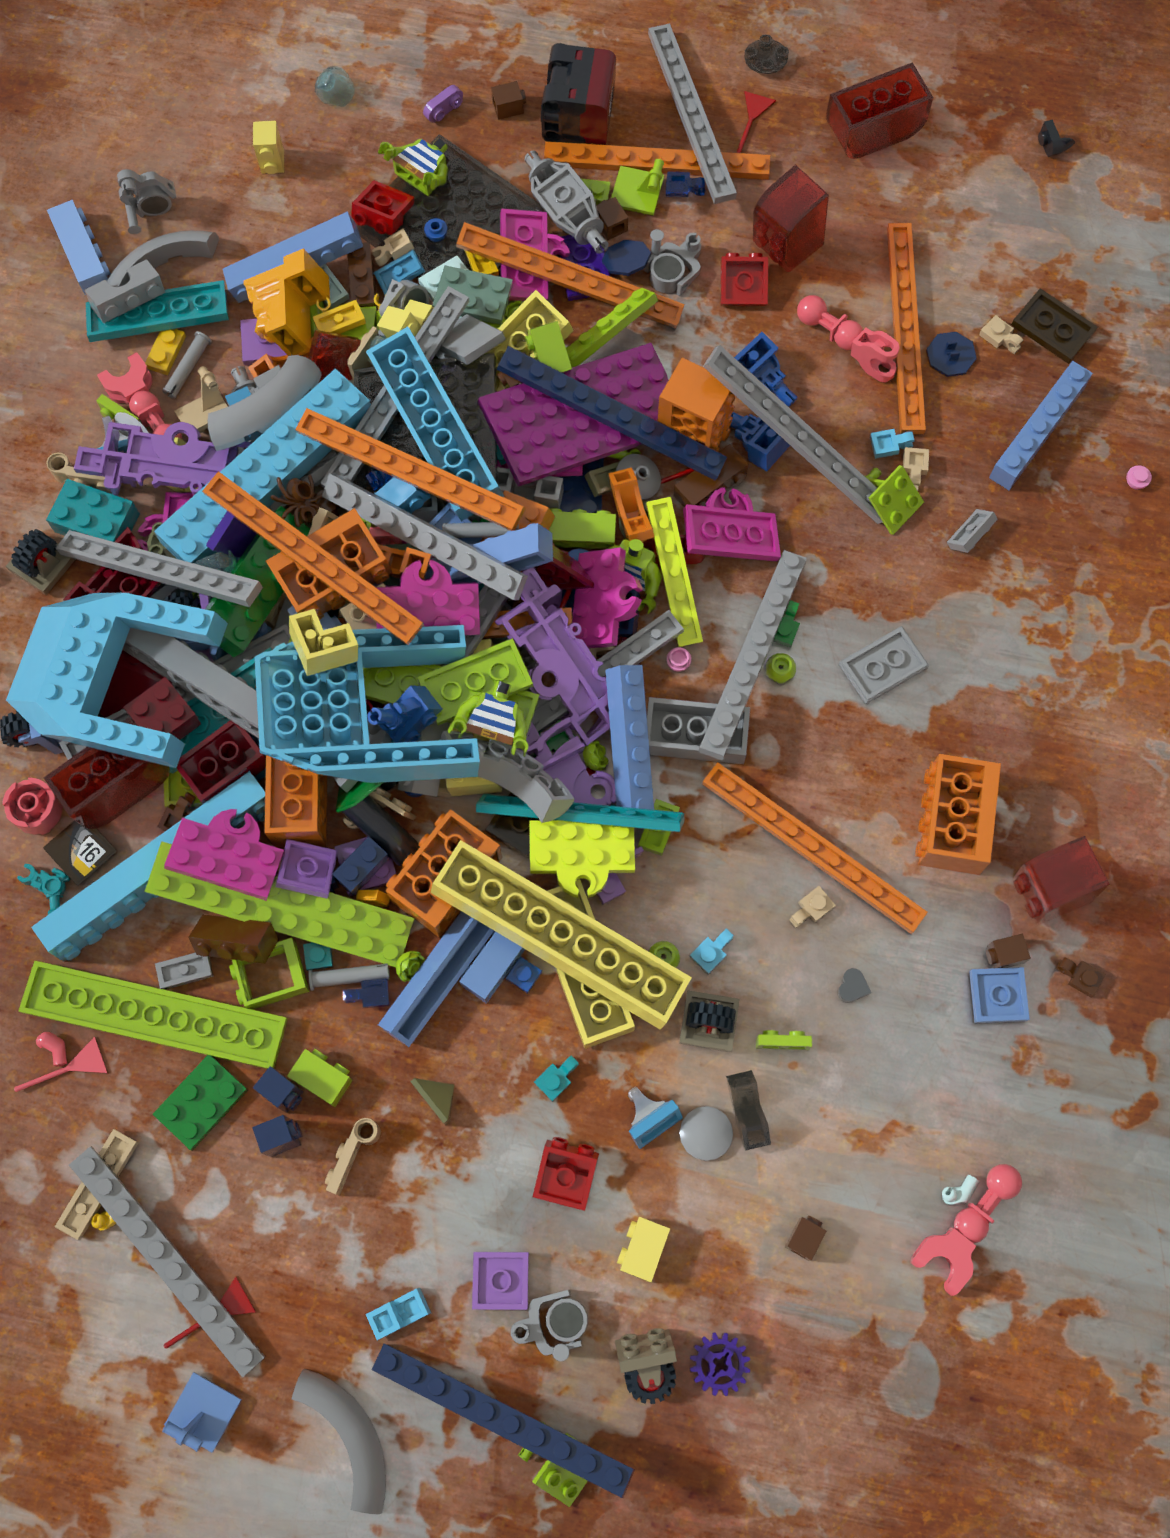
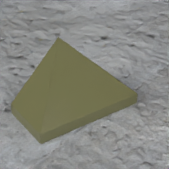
[410,1078,454,1126]

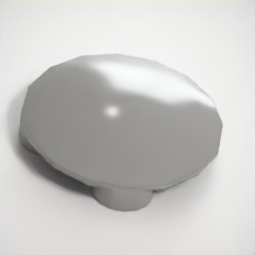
[679,1106,733,1161]

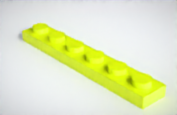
[646,497,703,647]

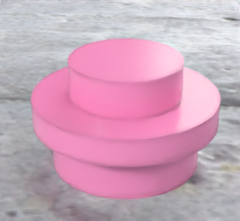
[1126,466,1152,489]
[666,647,691,672]

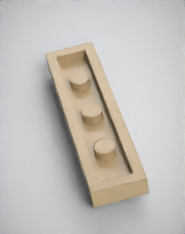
[55,1129,139,1240]

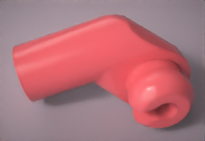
[36,1032,67,1066]

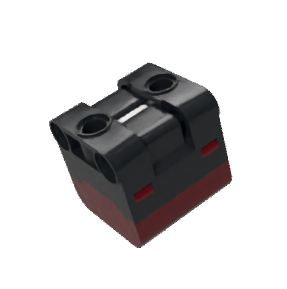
[540,43,616,145]

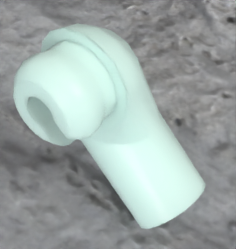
[942,1175,980,1205]

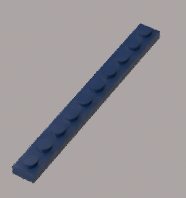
[497,346,727,481]
[371,1344,635,1498]

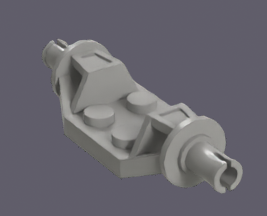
[524,150,609,254]

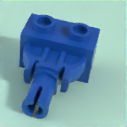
[734,332,798,407]
[730,412,790,471]
[367,685,442,743]

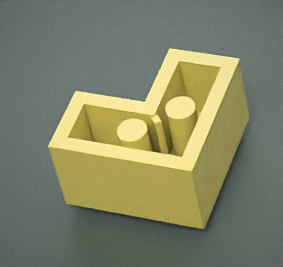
[377,300,434,338]
[289,609,358,676]

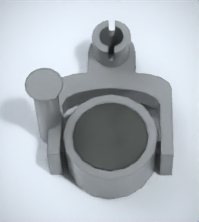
[117,169,177,234]
[644,229,701,297]
[378,279,429,341]
[511,1290,588,1361]

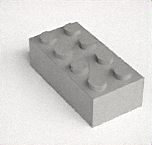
[647,697,750,764]

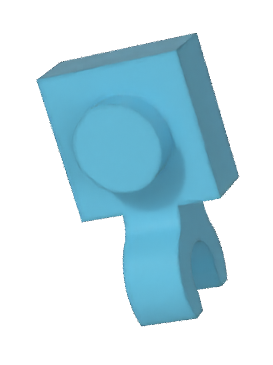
[870,429,915,459]
[690,928,734,975]

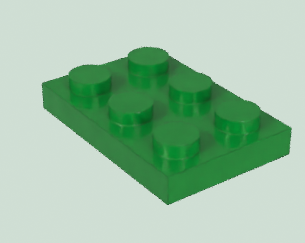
[152,1055,248,1151]

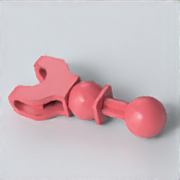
[797,295,899,382]
[97,352,183,440]
[910,1164,1022,1296]

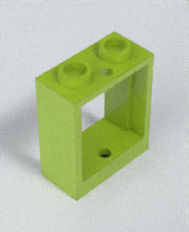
[229,938,310,1010]

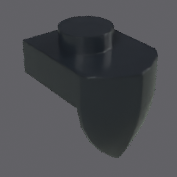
[1038,120,1075,157]

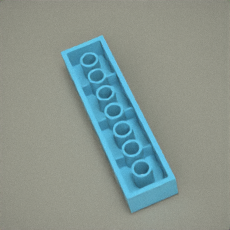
[366,327,505,521]

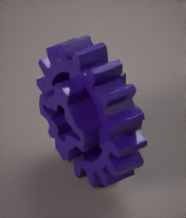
[690,1332,750,1396]

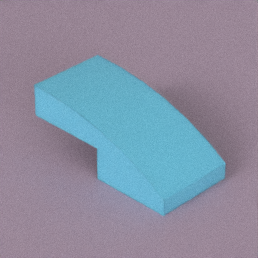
[366,1287,431,1340]

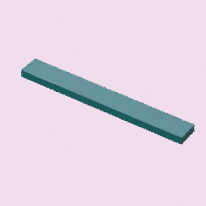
[476,794,685,832]

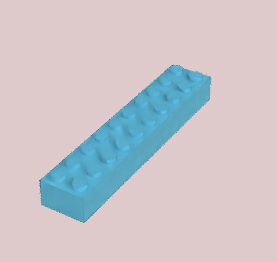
[154,369,371,566]
[31,771,265,961]

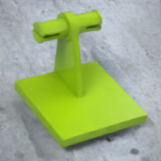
[611,159,664,216]
[865,465,924,535]
[518,1421,587,1507]

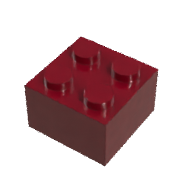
[123,677,201,740]

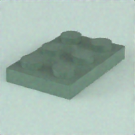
[432,265,513,325]

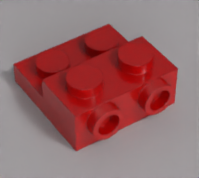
[351,180,415,235]
[720,253,768,306]
[532,1137,599,1211]

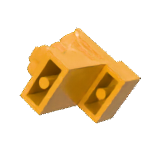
[244,248,330,356]

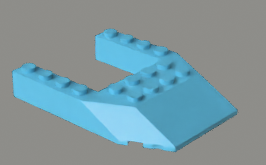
[6,593,228,768]
[255,625,480,783]

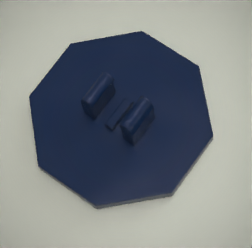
[602,240,651,276]
[926,332,977,377]

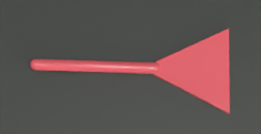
[14,1037,107,1092]

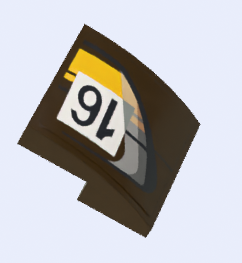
[43,813,117,886]

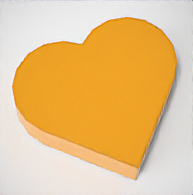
[356,890,390,907]

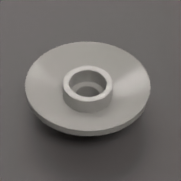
[616,454,661,500]

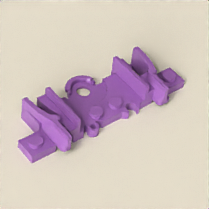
[74,422,253,496]
[495,567,610,746]
[513,717,644,905]

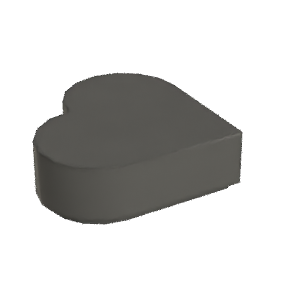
[838,968,872,1003]

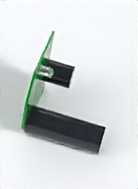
[336,781,420,866]

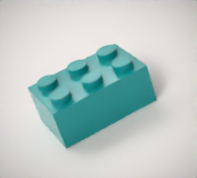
[46,479,140,542]

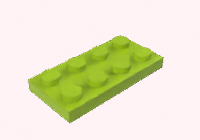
[417,638,533,725]

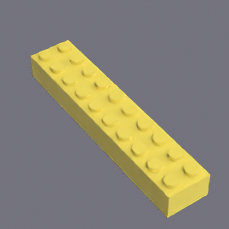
[430,840,692,1029]

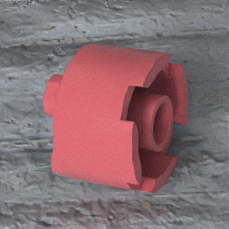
[2,778,64,835]

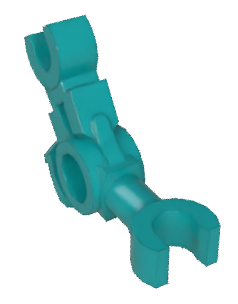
[17,864,70,915]

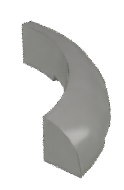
[107,230,219,287]
[207,355,322,451]
[440,731,574,823]
[292,1369,386,1514]

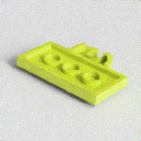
[529,820,635,898]

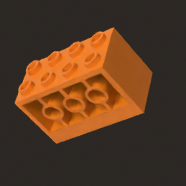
[658,358,736,452]
[266,508,392,620]
[915,754,1001,875]
[265,755,327,848]
[385,809,503,938]

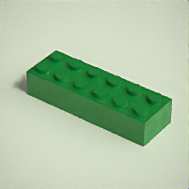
[205,506,310,657]

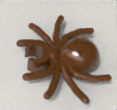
[271,475,327,527]

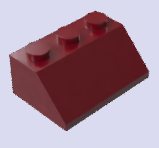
[523,543,594,590]
[176,720,266,804]

